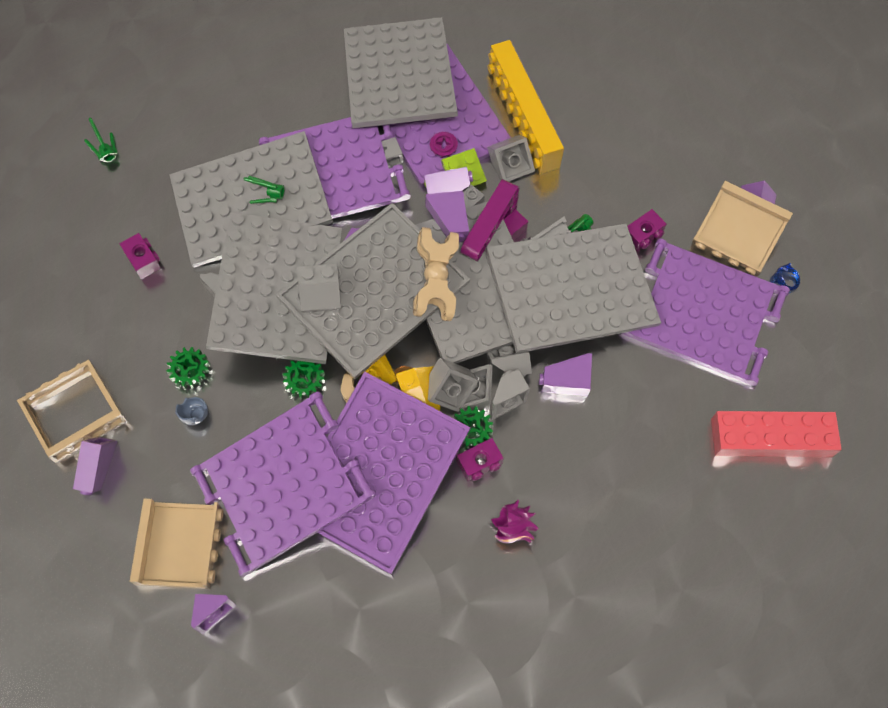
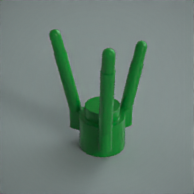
[84,118,118,162]
[243,176,285,204]
[568,214,594,232]

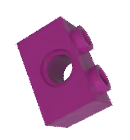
[627,209,667,252]
[119,233,161,279]
[456,438,504,482]

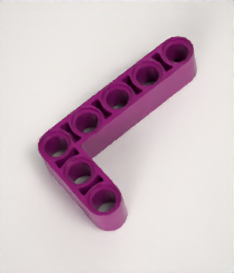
[460,179,520,261]

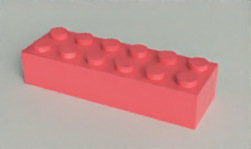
[711,411,841,457]

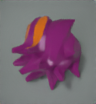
[491,500,539,543]

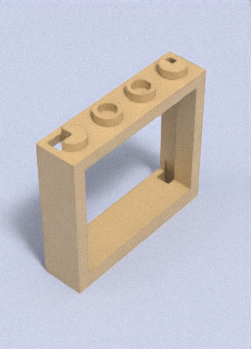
[17,359,127,463]

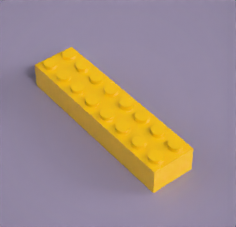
[488,40,564,174]

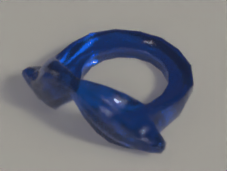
[773,263,800,291]

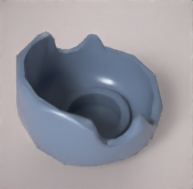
[175,397,208,426]

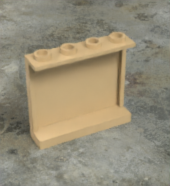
[693,181,793,275]
[130,499,224,589]

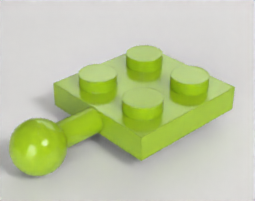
[424,148,487,187]

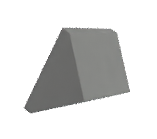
[462,364,493,411]

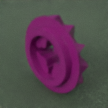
[430,132,458,158]

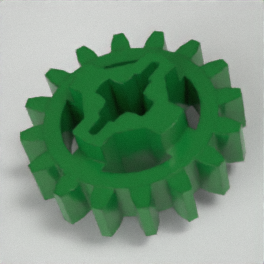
[166,347,210,389]
[282,361,325,399]
[454,406,493,449]

